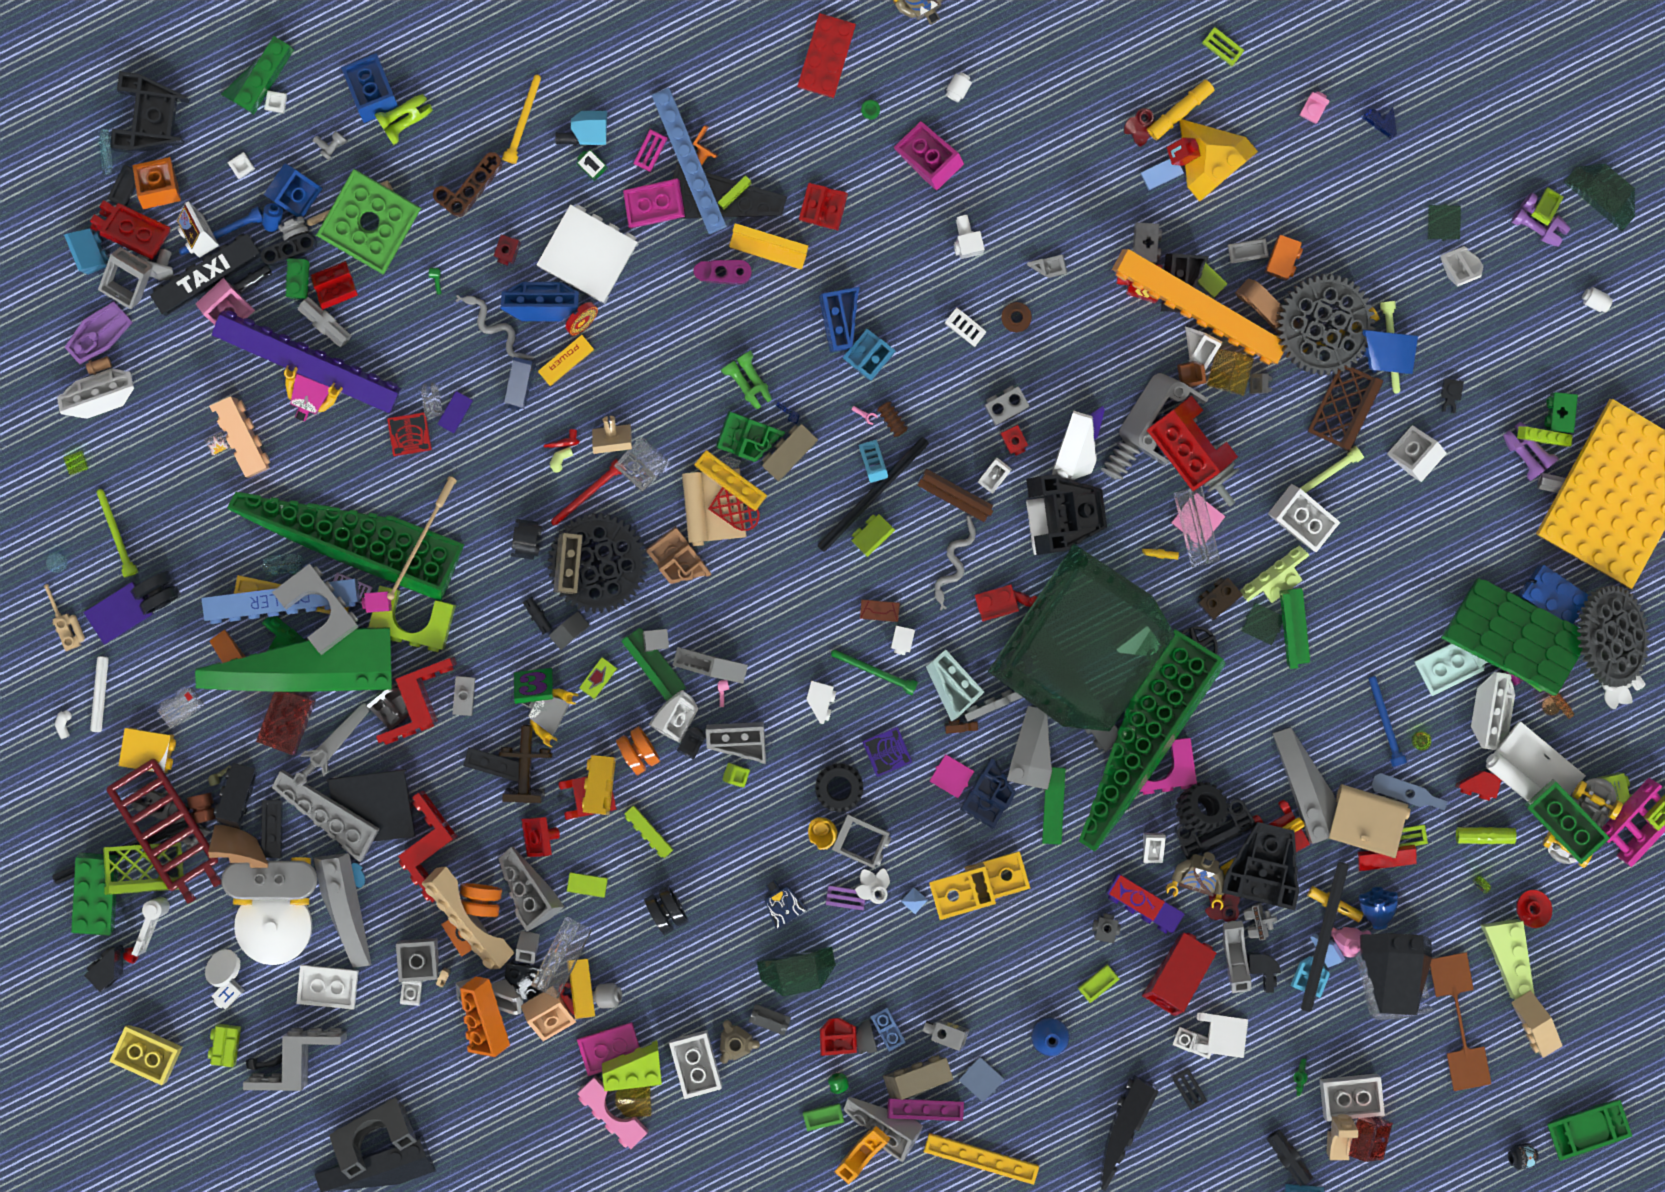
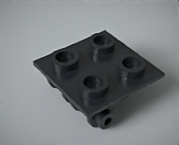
[505,962,545,1000]

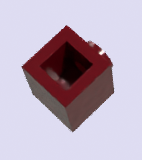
[494,234,521,266]

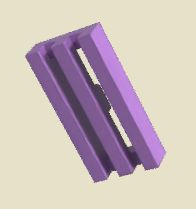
[826,885,865,911]

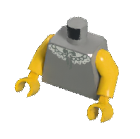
[522,688,578,747]

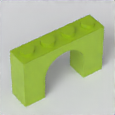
[368,586,456,652]

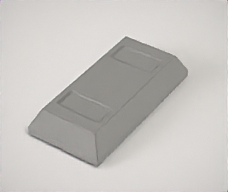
[1228,238,1269,264]

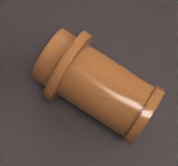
[86,356,112,375]

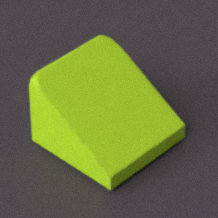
[722,763,750,788]

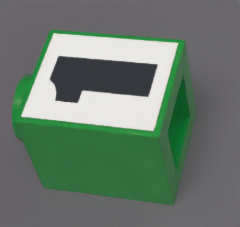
[577,150,607,182]

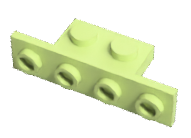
[1239,545,1309,603]

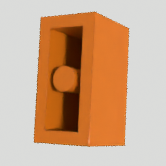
[1265,235,1303,281]

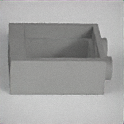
[98,247,153,309]
[832,813,891,868]

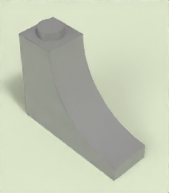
[673,647,748,684]

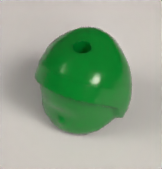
[828,1073,849,1094]

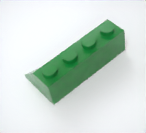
[221,36,294,115]

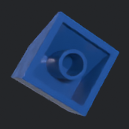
[263,163,323,217]

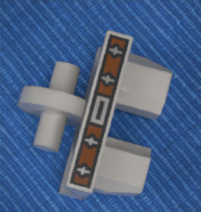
[1244,903,1277,940]

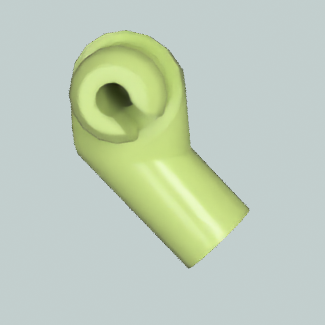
[550,447,573,473]

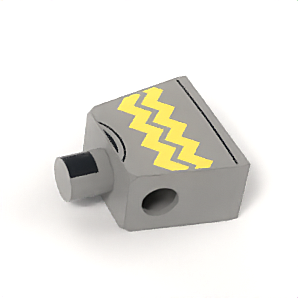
[923,1020,970,1051]

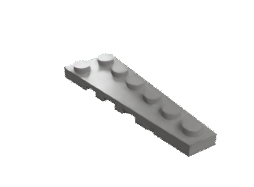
[272,770,379,862]

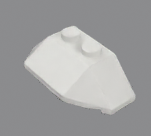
[57,368,134,419]
[1471,672,1515,750]

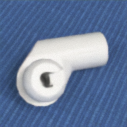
[55,710,72,740]

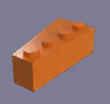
[460,976,510,1057]

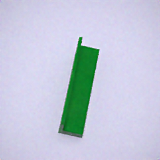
[1279,588,1310,669]
[621,628,686,701]

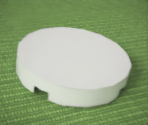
[205,949,240,987]

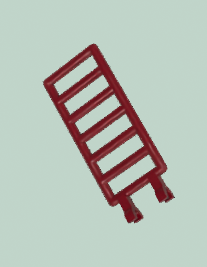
[106,759,222,904]

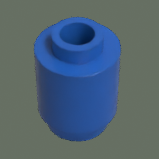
[262,203,283,232]

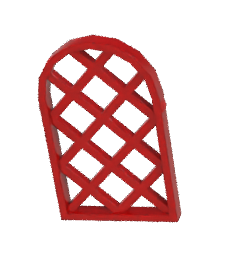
[708,487,760,531]

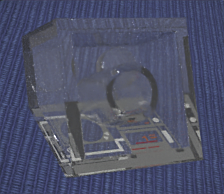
[614,437,671,492]

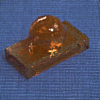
[1542,693,1574,719]

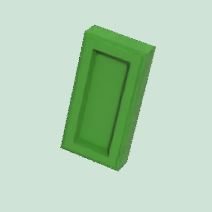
[803,1103,844,1131]

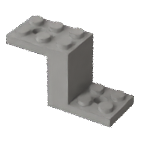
[243,1028,347,1091]

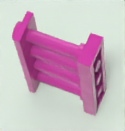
[1601,778,1665,867]

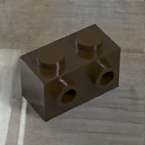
[1197,577,1243,620]

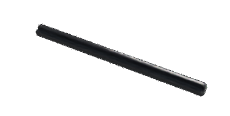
[817,437,929,552]
[52,820,189,884]
[1301,862,1349,1012]

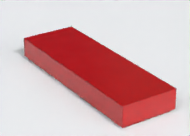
[1358,845,1417,871]

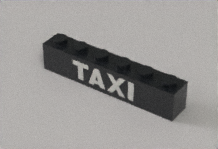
[150,233,261,316]

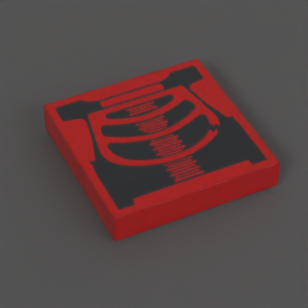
[387,412,432,456]

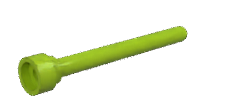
[97,489,138,578]

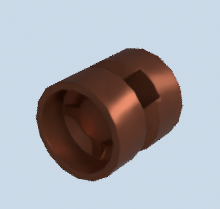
[187,792,216,824]

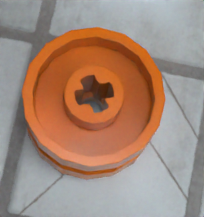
[616,726,661,776]
[459,883,502,917]

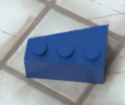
[819,287,860,353]

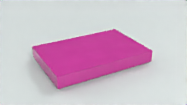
[623,178,685,228]
[577,1022,640,1076]

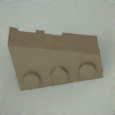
[883,1055,954,1100]

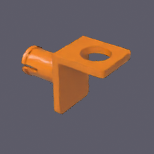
[693,125,718,165]

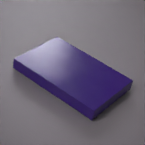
[83,582,154,645]

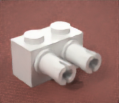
[953,215,985,259]

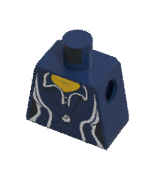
[764,880,808,929]

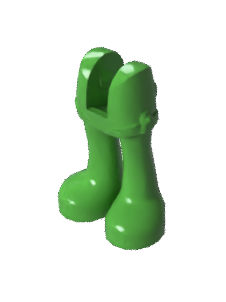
[721,350,772,409]

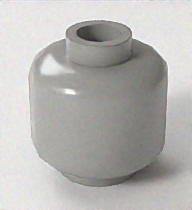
[592,983,622,1009]

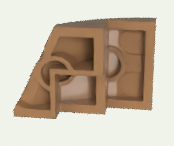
[646,526,711,584]
[208,825,269,868]

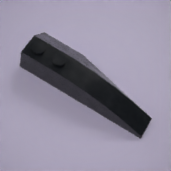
[1100,1075,1159,1191]
[314,1135,436,1192]

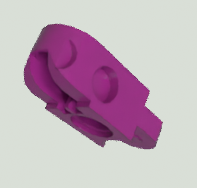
[693,260,752,285]

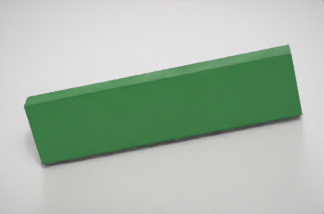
[1042,767,1066,845]

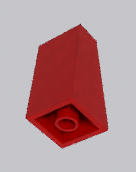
[1142,933,1217,1016]

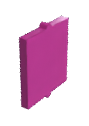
[930,754,974,798]

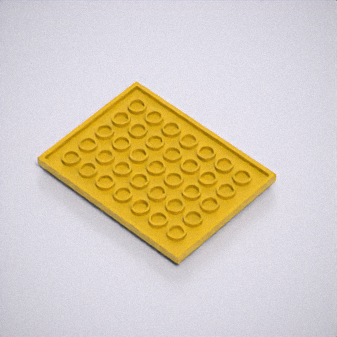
[1536,399,1665,589]

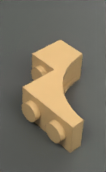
[1327,1114,1358,1160]

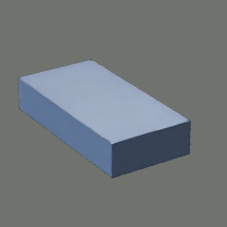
[1140,159,1184,191]

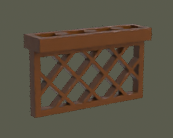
[1308,366,1383,452]
[917,469,993,522]

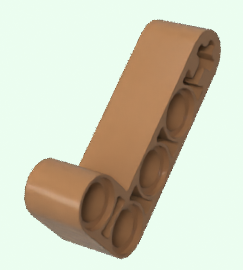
[1235,279,1299,334]

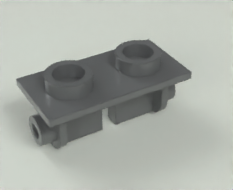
[749,1004,791,1035]

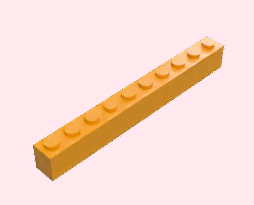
[1112,249,1285,365]

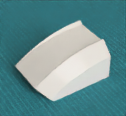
[649,690,698,743]

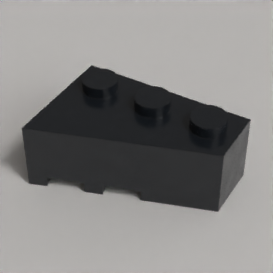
[1161,253,1209,313]

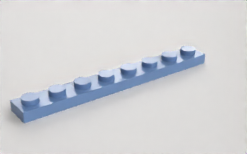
[652,88,727,234]

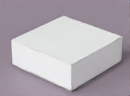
[264,90,287,114]
[227,152,255,179]

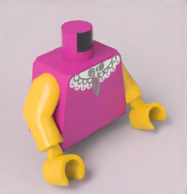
[284,365,343,421]

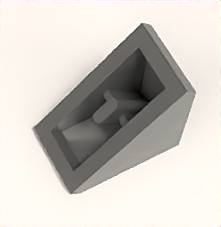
[549,611,590,650]

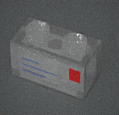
[157,686,205,729]

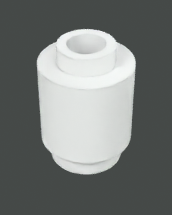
[946,72,972,102]
[1582,287,1613,312]

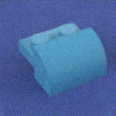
[843,329,896,381]

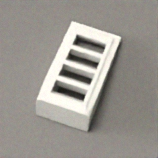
[945,308,986,347]

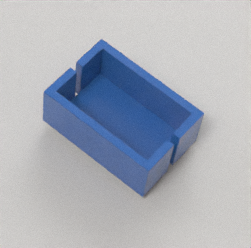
[1517,565,1589,624]

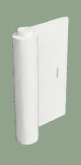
[1486,721,1586,801]

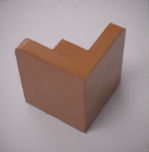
[1177,361,1207,387]

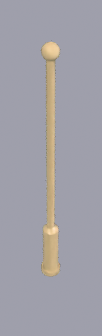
[387,476,457,600]

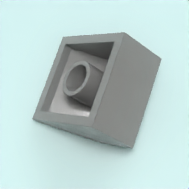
[396,938,439,982]

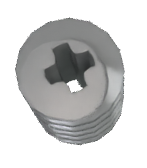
[1100,438,1140,480]

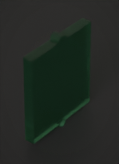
[1428,204,1461,241]
[1241,603,1283,645]

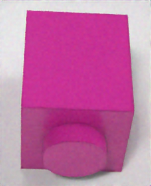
[362,592,392,613]

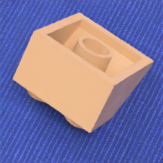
[521,986,576,1041]

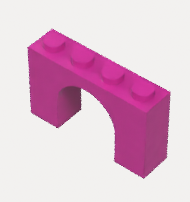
[1140,737,1197,795]

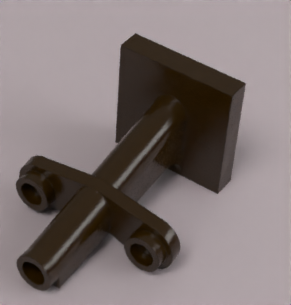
[499,725,553,803]

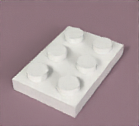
[296,965,359,1009]

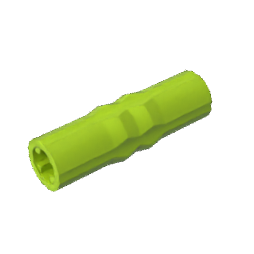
[1455,827,1517,844]

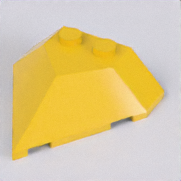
[1179,119,1258,202]

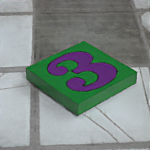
[514,668,553,704]

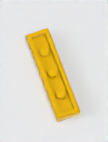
[694,450,767,511]

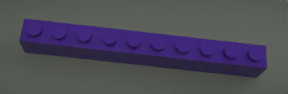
[211,310,401,414]

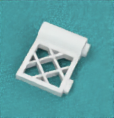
[132,897,170,956]

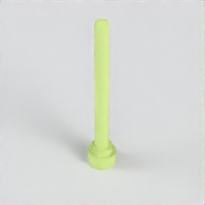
[1380,301,1400,394]
[1300,446,1364,493]

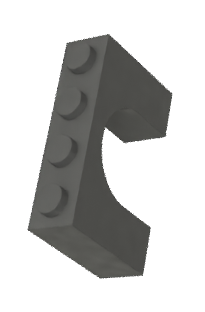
[329,1097,417,1179]

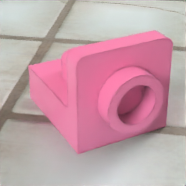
[1300,92,1329,124]

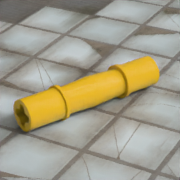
[1147,79,1215,141]

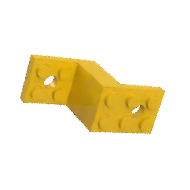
[929,851,1030,920]

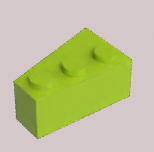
[602,1040,662,1091]

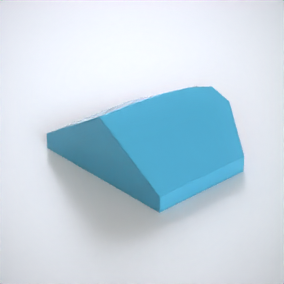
[571,111,607,145]
[1290,956,1330,998]

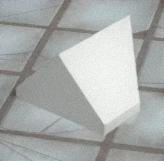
[1185,326,1222,370]

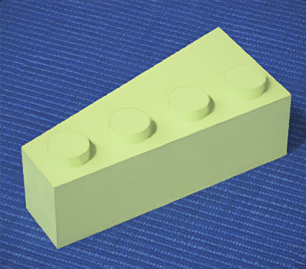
[1481,919,1534,1000]

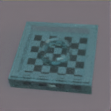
[98,129,113,175]

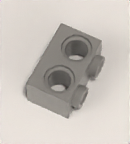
[984,385,1030,426]

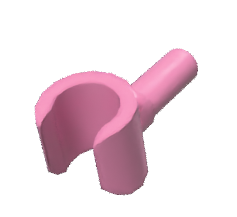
[852,406,878,425]
[718,680,729,707]

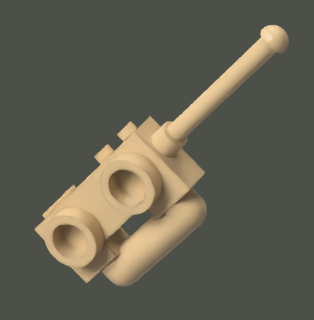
[44,584,85,651]

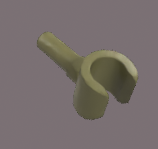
[208,765,231,786]

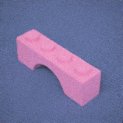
[578,1075,648,1149]

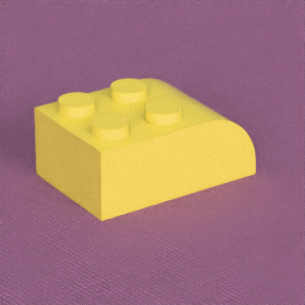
[109,1025,182,1085]

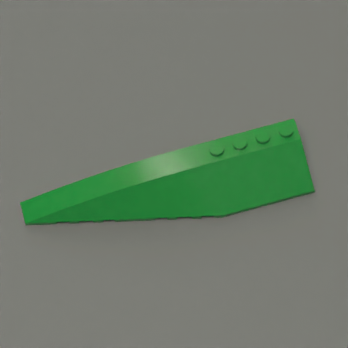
[227,492,464,601]
[1079,629,1226,852]

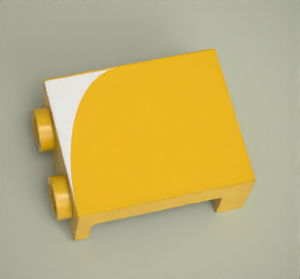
[118,727,176,773]

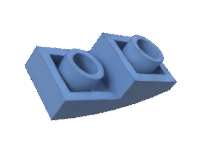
[871,1008,906,1052]

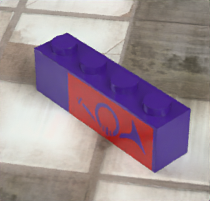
[1106,873,1184,934]

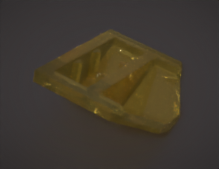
[615,1086,652,1117]

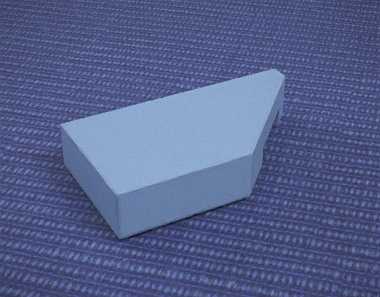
[1310,934,1345,968]

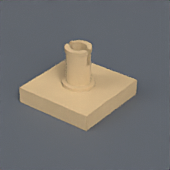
[592,416,632,454]

